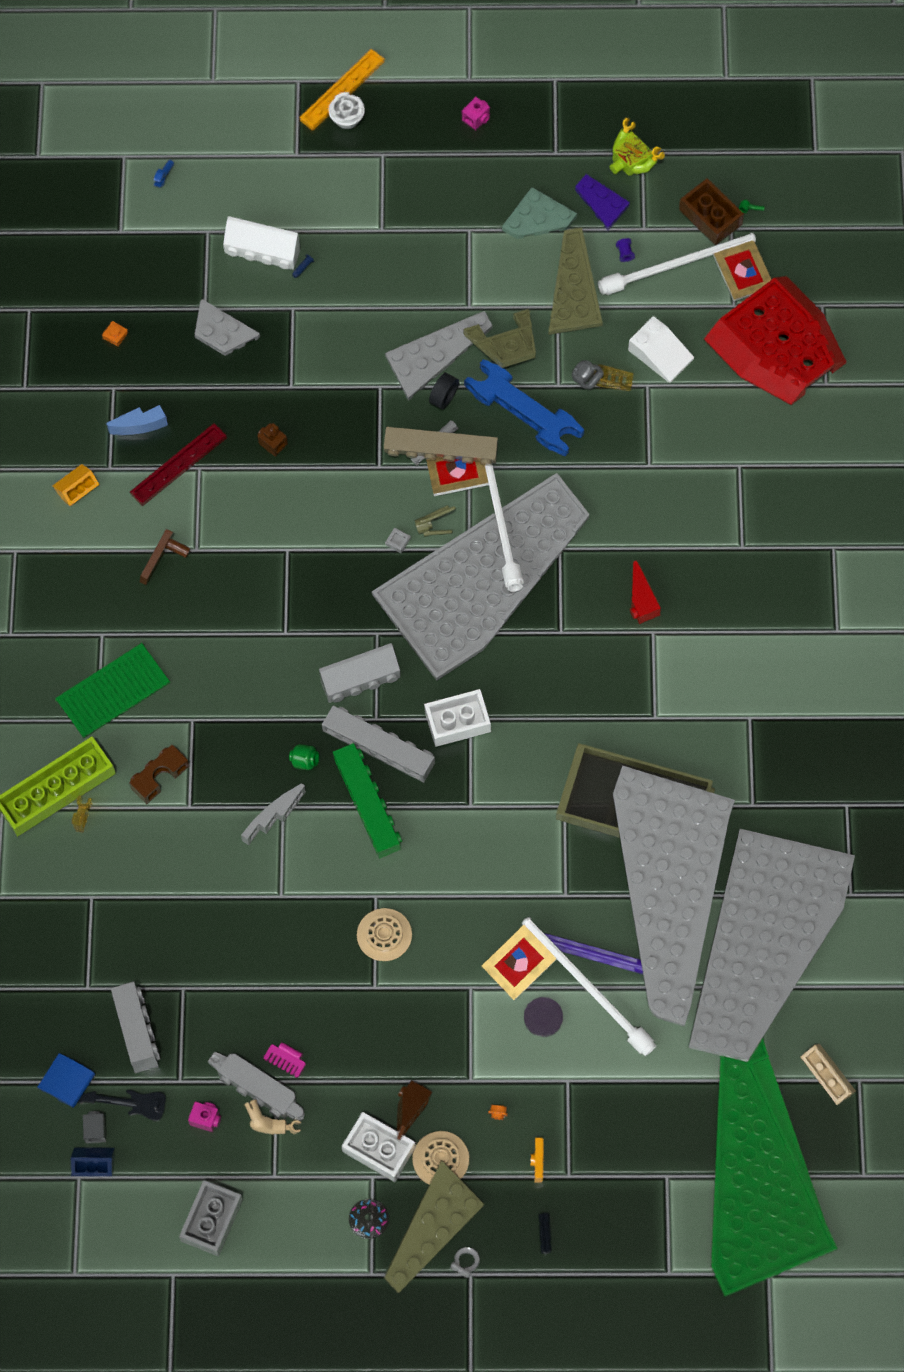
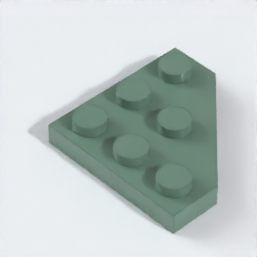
[502,188,577,239]

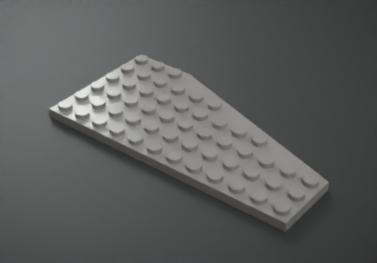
[372,473,590,681]
[689,829,855,1062]

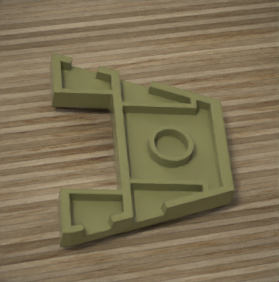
[463,309,536,368]

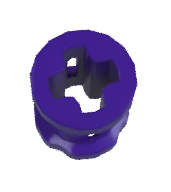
[615,238,635,262]

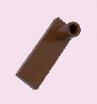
[140,529,191,585]

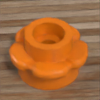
[488,1105,508,1120]

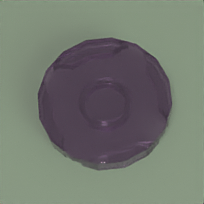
[524,997,563,1037]

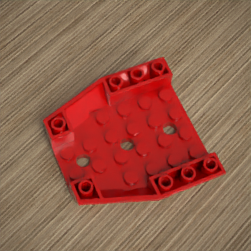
[704,276,846,405]

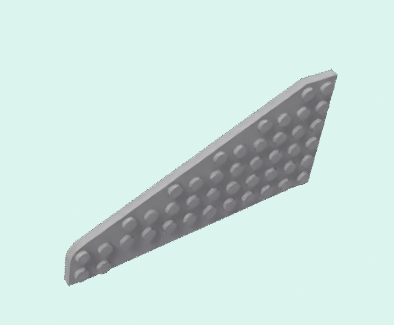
[613,766,735,1027]

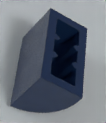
[71,1147,114,1177]

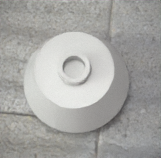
[329,92,364,129]

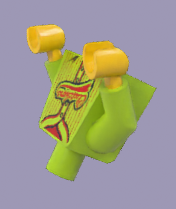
[610,118,665,176]

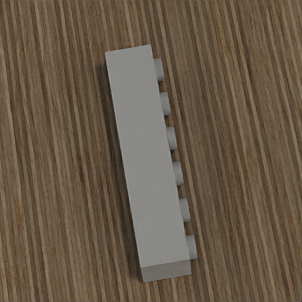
[322,706,435,783]

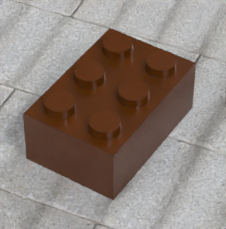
[679,178,744,245]

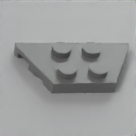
[195,299,260,356]

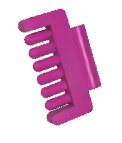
[264,1042,306,1078]

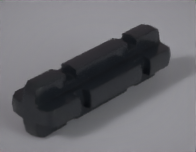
[539,1213,552,1254]

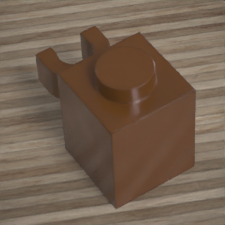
[258,423,288,457]

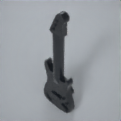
[77,1090,166,1121]

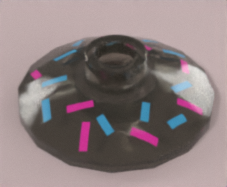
[349,1199,389,1239]

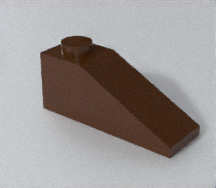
[397,1080,432,1140]

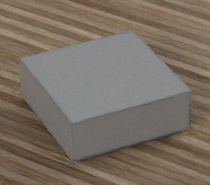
[385,528,411,553]

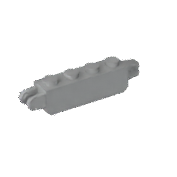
[208,1052,305,1121]

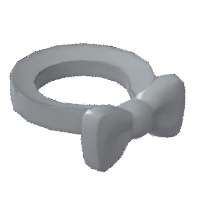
[451,1248,479,1278]

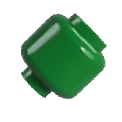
[289,744,319,770]

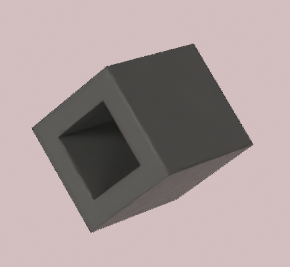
[83,1111,106,1143]

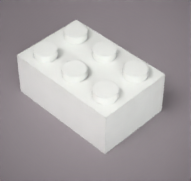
[424,689,491,747]
[342,1112,416,1182]

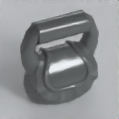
[572,360,603,389]

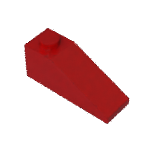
[630,561,661,624]

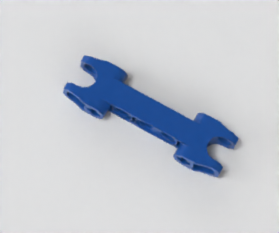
[464,359,584,456]

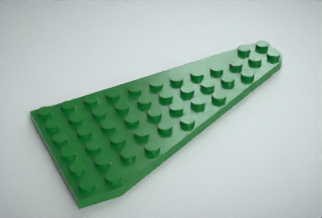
[711,1038,838,1297]

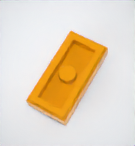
[531,1138,544,1183]

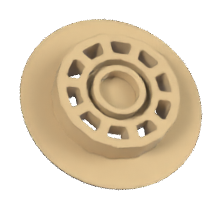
[357,908,412,961]
[413,1131,469,1184]

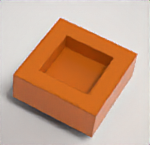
[102,321,128,347]

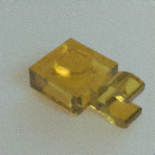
[72,796,92,833]

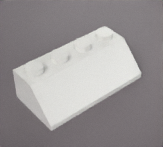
[223,216,300,270]

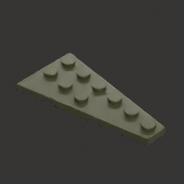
[548,228,603,335]
[384,1161,484,1293]

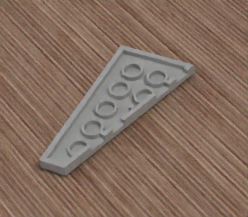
[385,311,492,401]

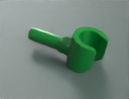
[738,200,764,214]

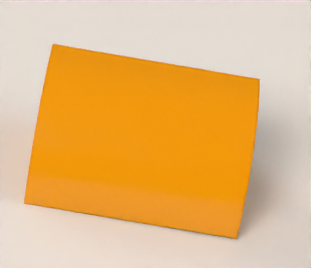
[53,464,100,506]

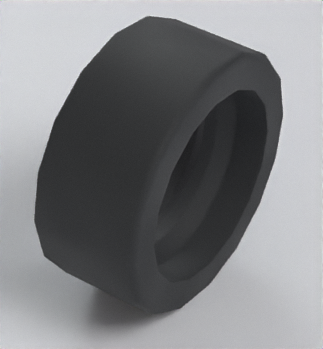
[429,372,459,410]

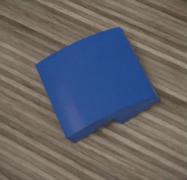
[38,1053,95,1108]

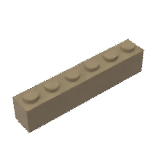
[384,427,498,465]

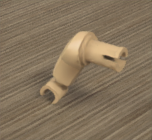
[244,1099,301,1134]

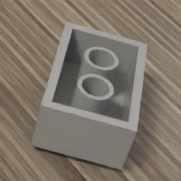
[179,1180,243,1257]

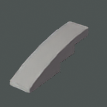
[241,784,306,845]

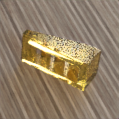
[594,364,634,391]

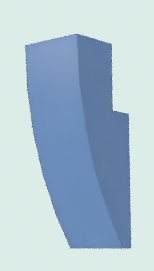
[106,405,168,435]

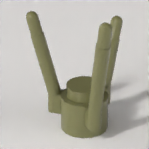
[414,505,456,537]

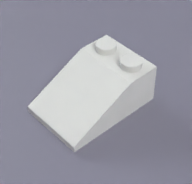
[628,316,694,383]

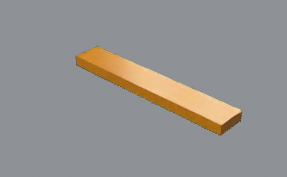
[300,49,385,130]

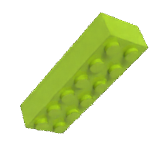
[0,736,116,837]

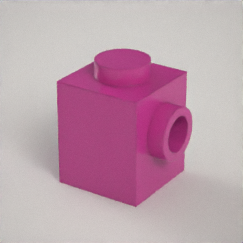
[462,97,490,130]
[188,1102,221,1132]

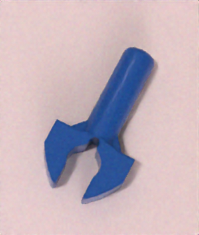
[154,160,174,188]

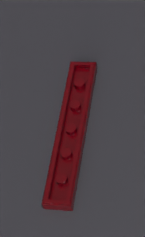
[130,423,227,507]

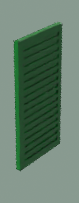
[55,643,170,739]

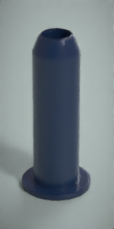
[292,254,314,278]

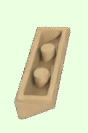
[801,1044,856,1105]

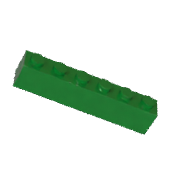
[333,743,402,859]

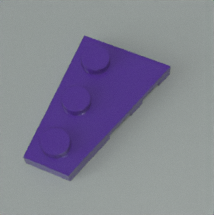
[575,174,630,231]

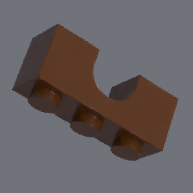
[129,745,189,805]

